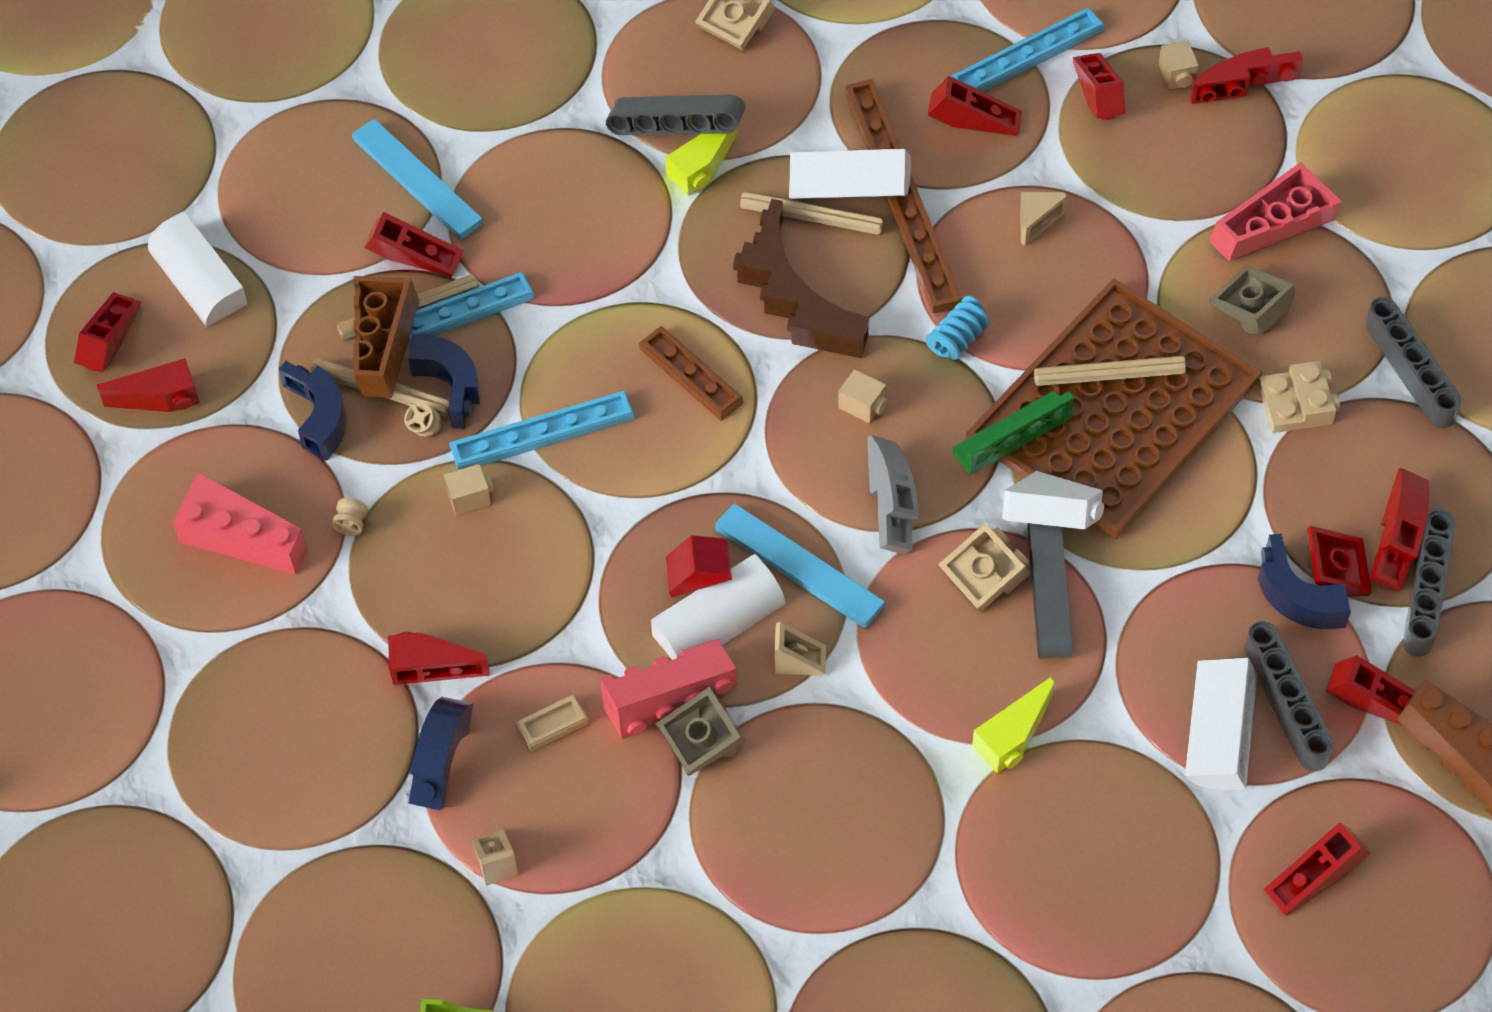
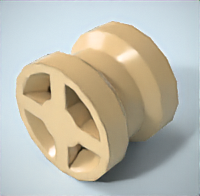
[404,403,442,438]
[331,498,368,536]

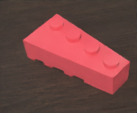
[1209,162,1342,261]

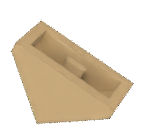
[1020,192,1067,246]
[775,621,826,676]
[471,829,518,886]

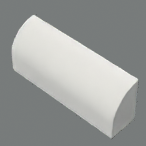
[789,149,911,199]
[148,211,248,328]
[651,554,786,660]
[1185,658,1257,790]

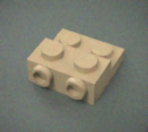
[695,0,775,50]
[1257,361,1340,433]
[938,522,1031,612]

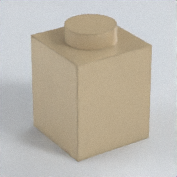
[1158,40,1199,90]
[838,369,888,423]
[444,464,494,516]

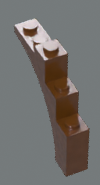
[733,199,869,359]

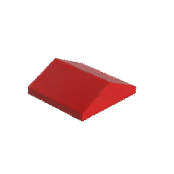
[1307,525,1372,597]
[666,535,732,597]

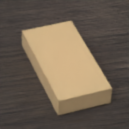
[516,694,589,752]

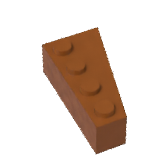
[354,276,419,398]
[1397,680,1492,815]

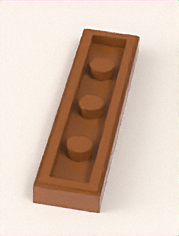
[639,326,743,421]

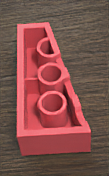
[173,473,307,574]
[600,639,737,739]

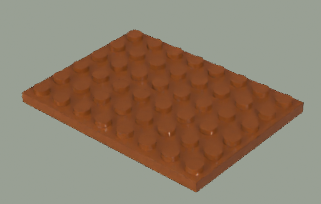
[966,278,1262,539]

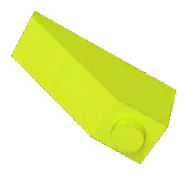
[665,128,738,196]
[972,677,1054,774]

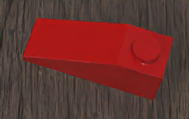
[1073,53,1125,120]
[928,76,1022,136]
[364,212,464,277]
[74,292,141,373]
[97,358,200,412]
[388,632,490,685]
[1325,655,1415,725]
[1263,822,1371,916]

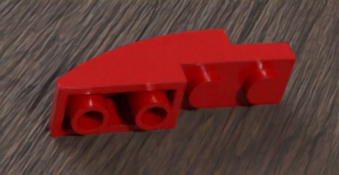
[1190,47,1303,104]
[1369,468,1429,592]

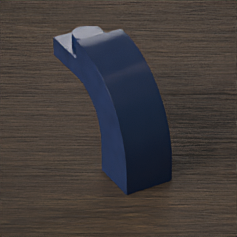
[408,334,481,429]
[279,361,346,461]
[1258,533,1351,629]
[408,696,473,810]

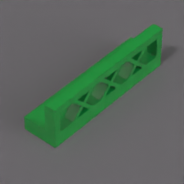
[952,390,1074,475]

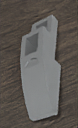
[867,435,919,555]

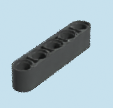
[605,94,746,135]
[1365,297,1461,428]
[1403,509,1455,657]
[1028,523,1072,659]
[1245,621,1334,771]

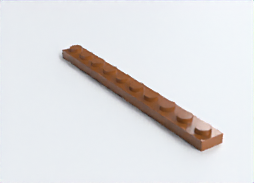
[845,79,962,313]

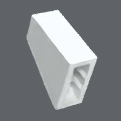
[1003,471,1104,529]

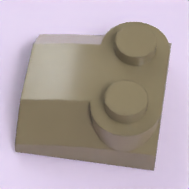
[1209,265,1295,334]
[655,687,745,776]

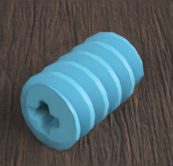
[926,296,990,360]

